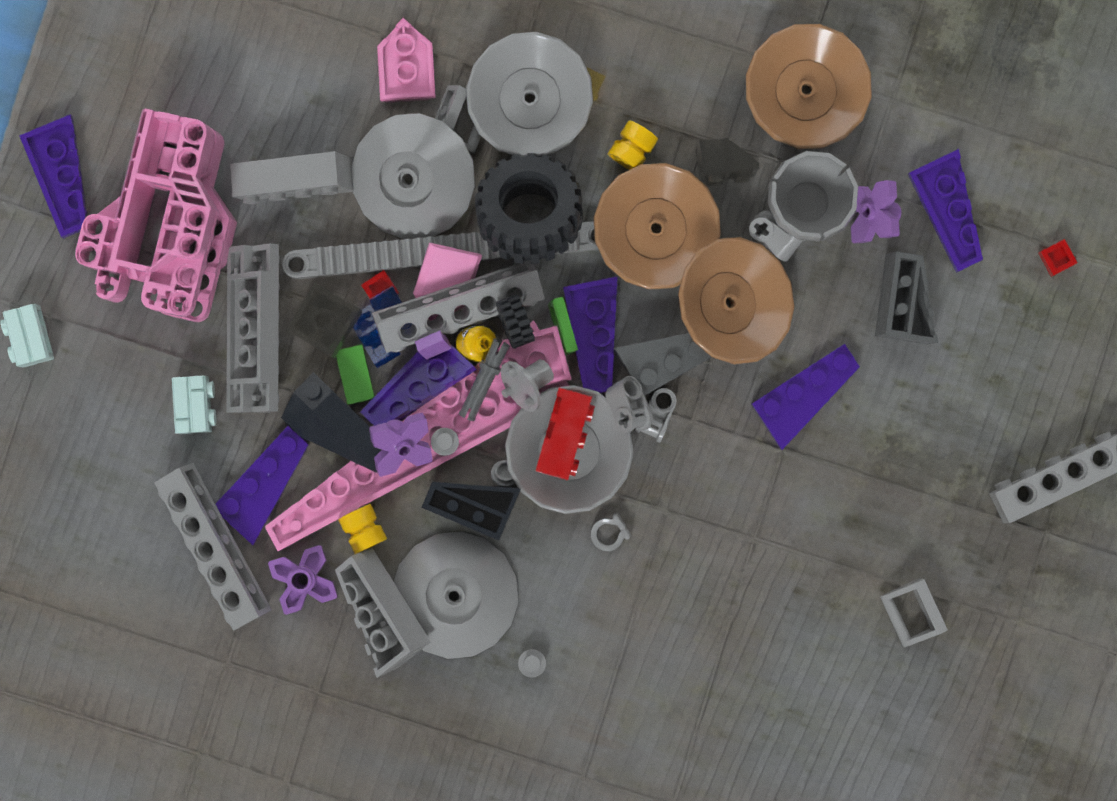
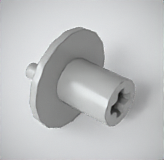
[500,359,554,412]

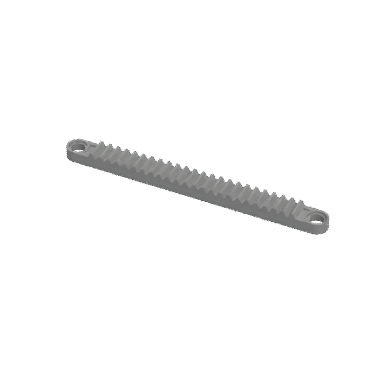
[282,221,599,279]

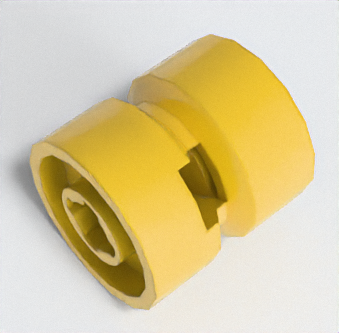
[608,120,658,170]
[338,504,387,554]

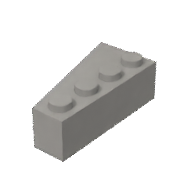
[335,548,431,678]

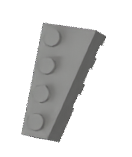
[230,151,353,204]

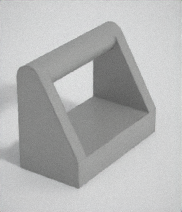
[435,85,481,154]
[880,578,948,648]

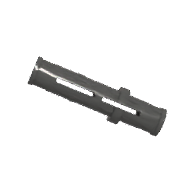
[459,338,510,421]

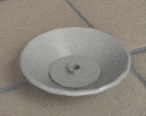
[466,32,593,157]
[351,113,475,239]
[505,385,634,514]
[394,531,519,659]

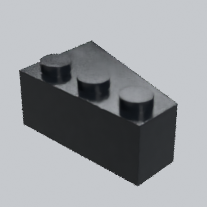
[421,482,521,541]

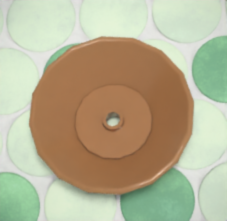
[746,24,872,149]
[594,163,721,289]
[678,237,795,364]

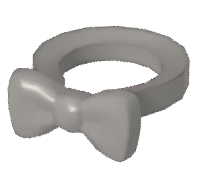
[591,513,632,551]

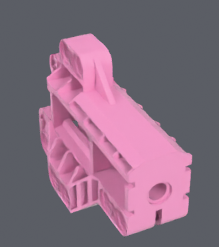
[75,109,237,322]

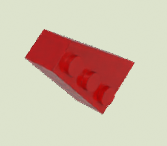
[536,388,595,480]

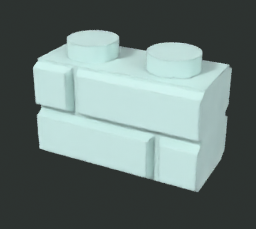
[0,304,54,368]
[172,376,217,434]

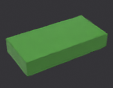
[548,297,578,355]
[335,345,375,405]

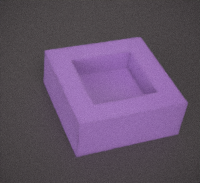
[415,331,451,360]

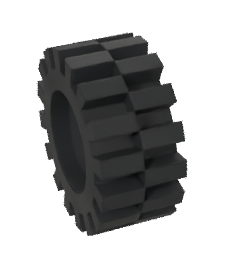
[495,294,535,349]

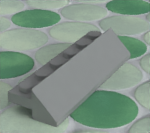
[226,243,280,413]

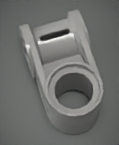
[749,211,804,261]
[605,376,653,433]
[635,388,676,443]

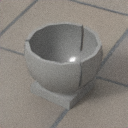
[768,151,858,242]

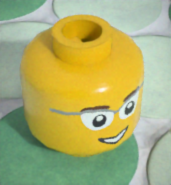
[456,326,496,362]

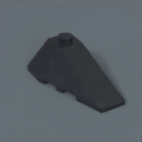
[281,372,382,474]

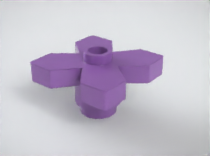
[851,180,901,243]
[369,413,432,477]
[268,545,338,615]

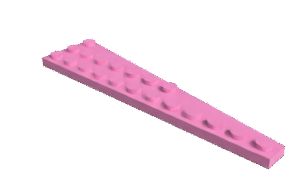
[265,320,569,551]

